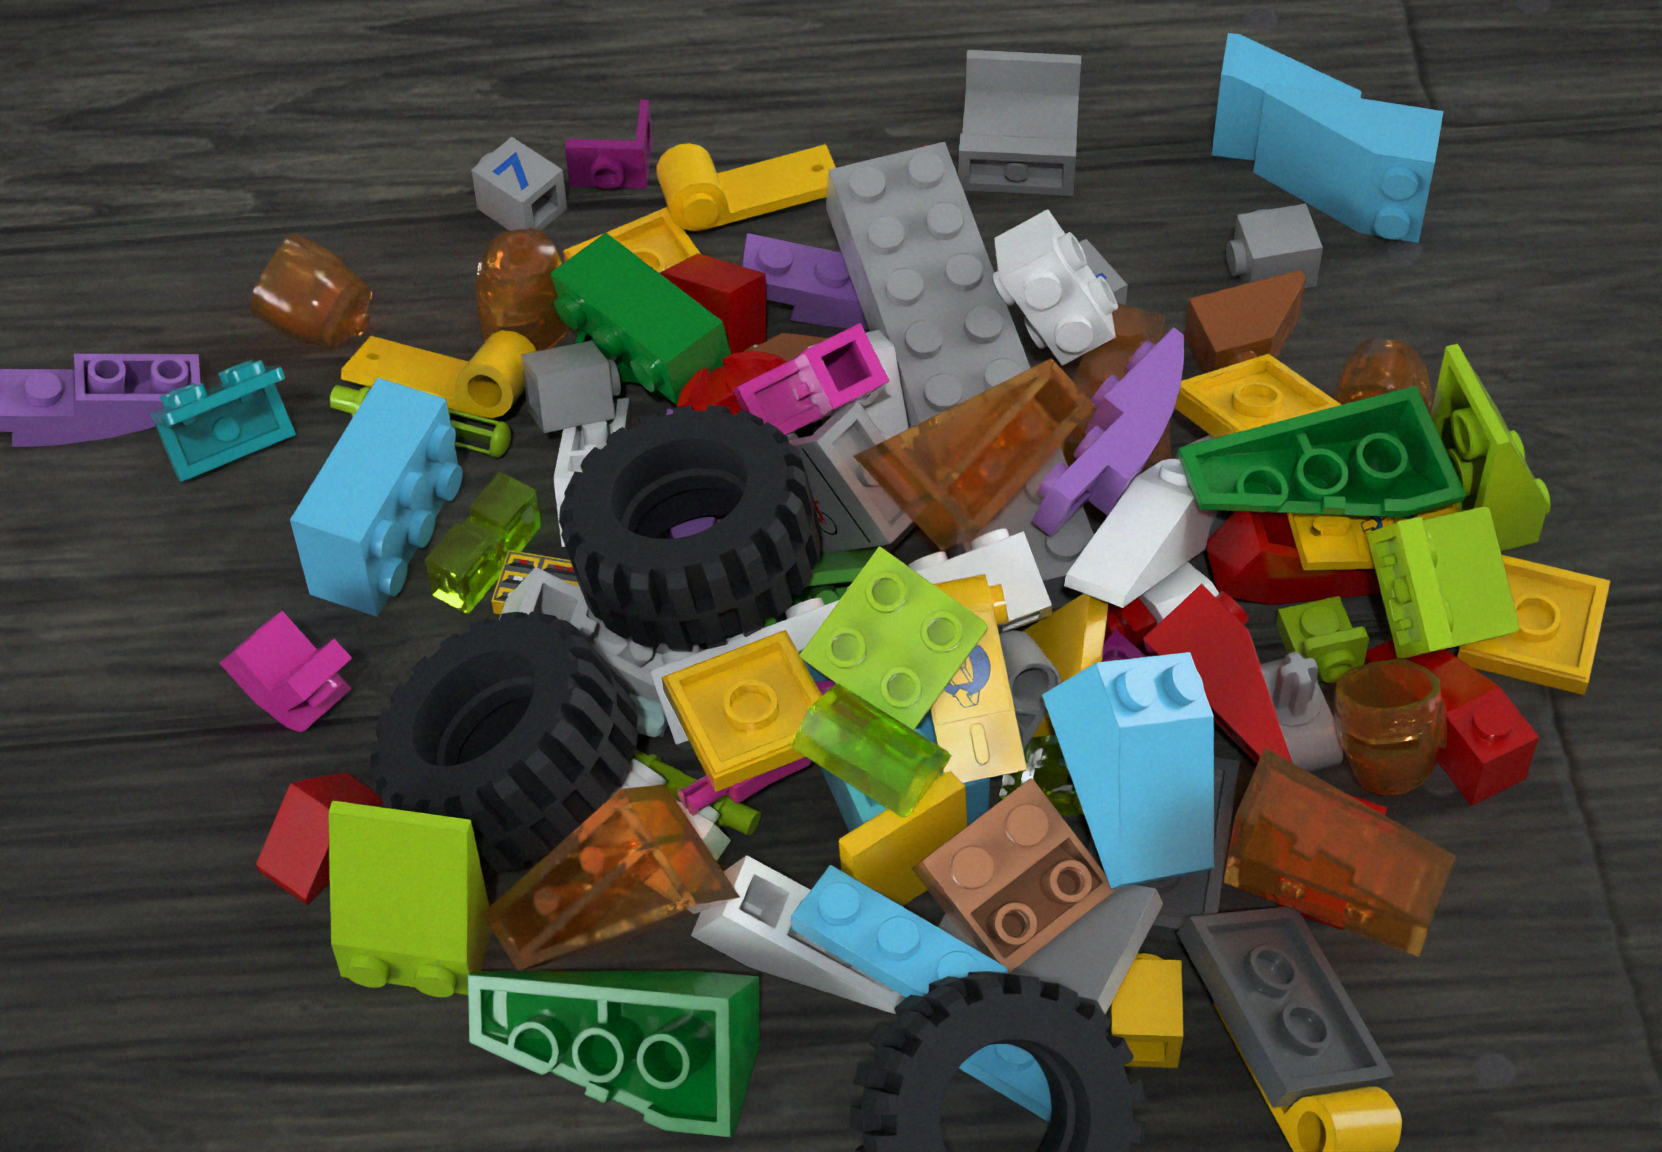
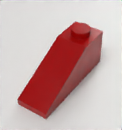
[1206,511,1381,605]
[1143,583,1296,794]
[1364,639,1539,806]

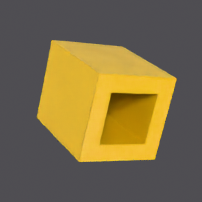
[1107,953,1183,1068]

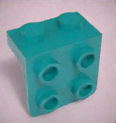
[150,360,296,482]

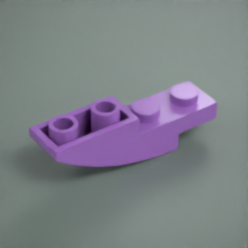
[740,233,869,329]
[1032,327,1184,537]
[0,354,201,447]

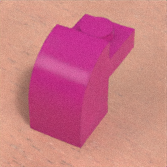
[733,323,890,436]
[220,611,352,732]

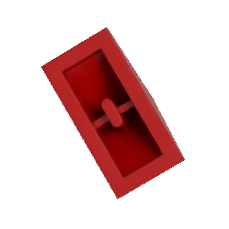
[660,253,766,354]
[256,772,387,906]

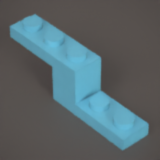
[791,865,1052,1123]

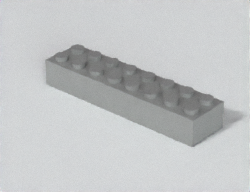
[826,142,1094,609]

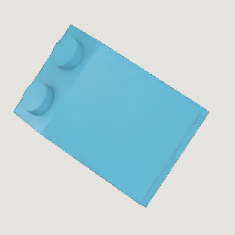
[1253,83,1444,243]
[1042,652,1214,890]

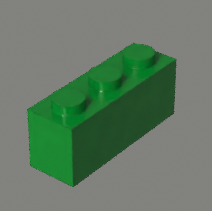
[550,233,731,405]

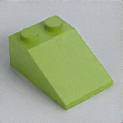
[1430,344,1551,552]
[329,801,493,997]

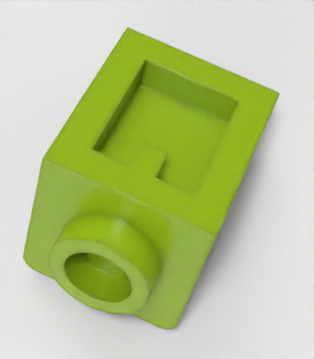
[1276,596,1369,683]

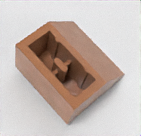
[912,778,1117,974]

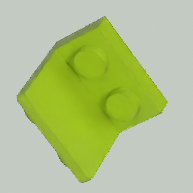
[1367,506,1519,660]
[799,546,988,734]

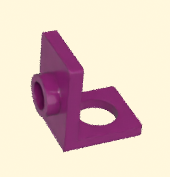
[565,99,653,189]

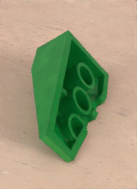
[1177,385,1466,517]
[468,971,760,1137]

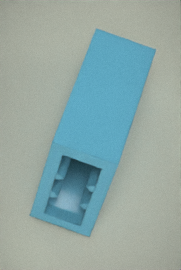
[1212,33,1361,161]

